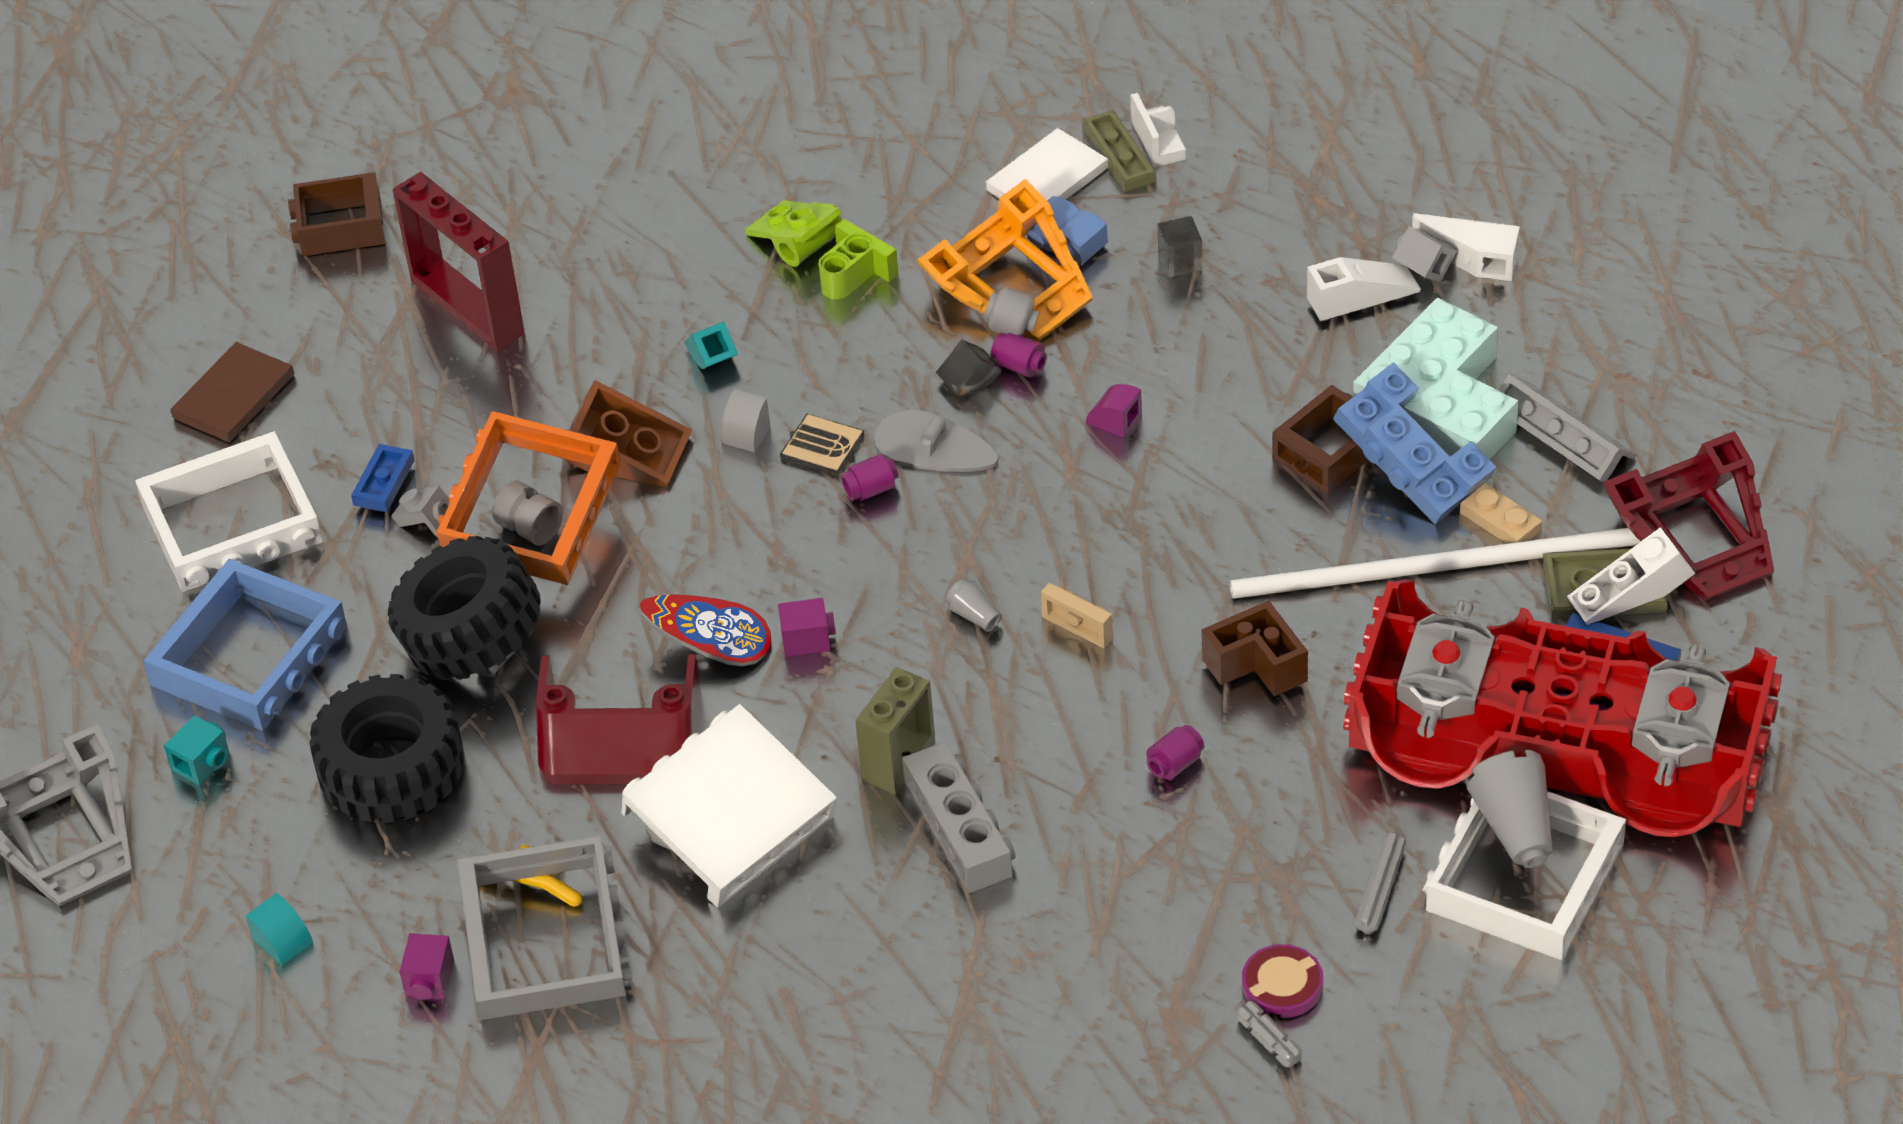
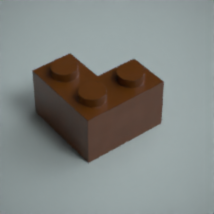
[1201,601,1308,696]

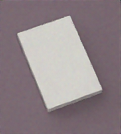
[986,128,1108,200]

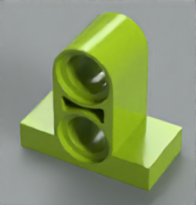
[818,219,899,299]

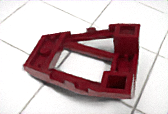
[1602,431,1774,601]

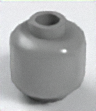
[983,287,1040,336]

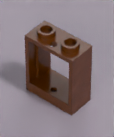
[288,172,386,256]
[1272,385,1368,494]

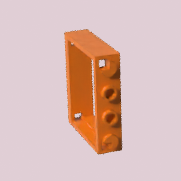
[435,411,621,585]

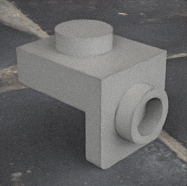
[391,486,449,537]

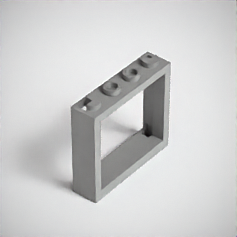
[457,836,632,1020]

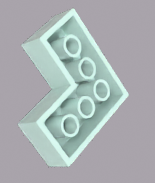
[1353,297,1518,460]

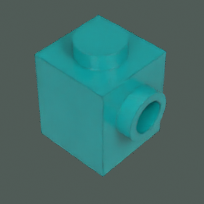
[164,715,230,786]

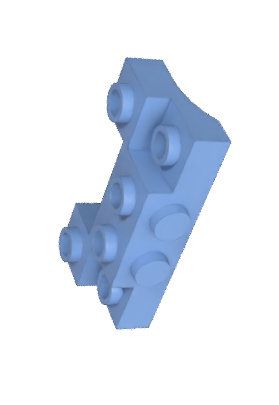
[1333,362,1497,525]

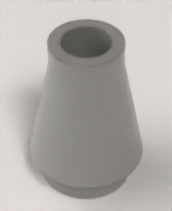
[945,578,1002,632]

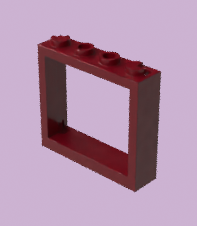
[392,171,525,351]

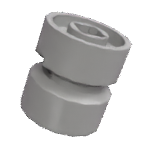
[492,480,563,546]

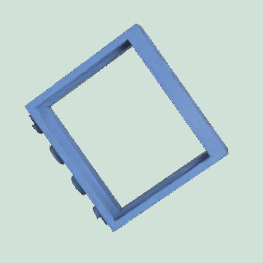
[143,559,347,731]

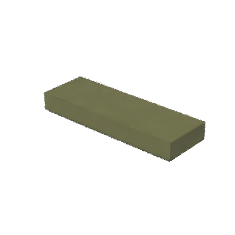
[1082,110,1156,192]

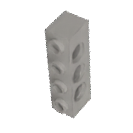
[902,741,1016,894]

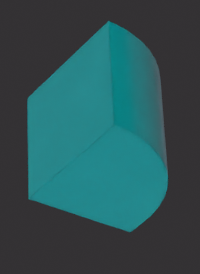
[684,321,738,369]
[245,893,313,966]

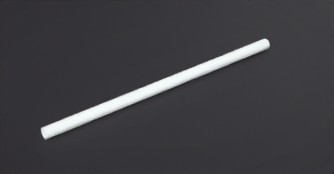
[1230,528,1641,599]

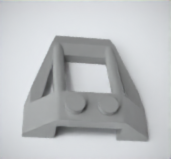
[0,723,132,907]

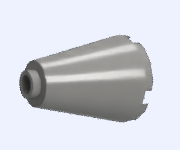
[1465,750,1552,868]

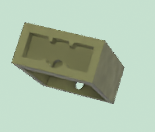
[855,667,935,795]

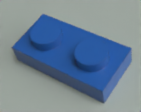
[351,444,415,512]

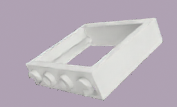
[135,431,323,593]
[1422,791,1626,961]

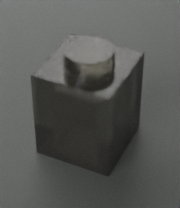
[1157,216,1202,278]

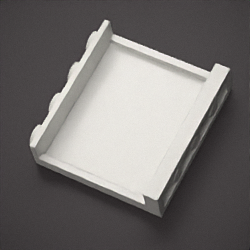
[621,704,837,908]

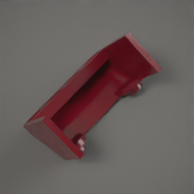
[536,654,702,785]

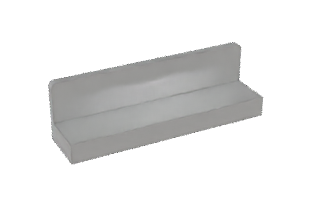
[1498,374,1637,482]

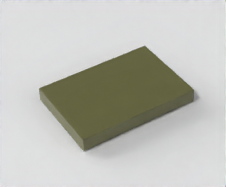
[1542,548,1668,619]

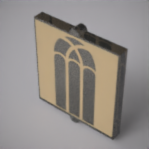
[780,413,864,476]

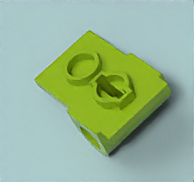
[744,200,842,267]

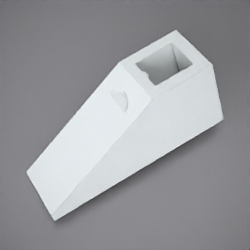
[1412,213,1520,281]
[1307,257,1420,321]
[1567,527,1696,625]

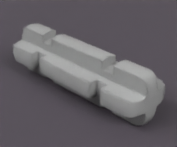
[1237,1001,1302,1068]

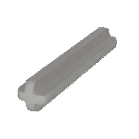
[1355,832,1406,935]

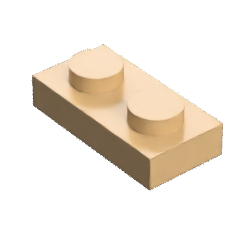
[1460,483,1542,544]
[1040,582,1113,649]

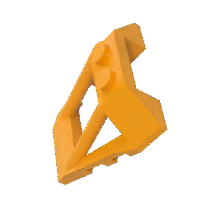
[918,179,1093,342]

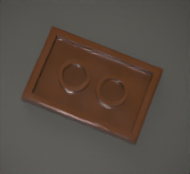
[170,342,295,443]

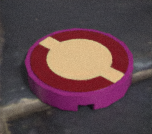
[1242,944,1323,1018]

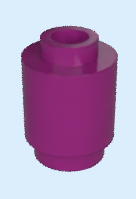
[991,333,1047,378]
[841,454,899,501]
[1146,725,1204,780]

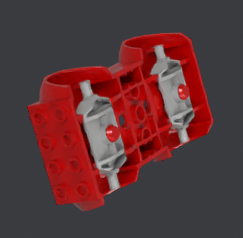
[1343,579,1782,837]

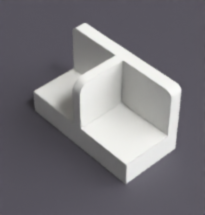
[1130,93,1186,168]

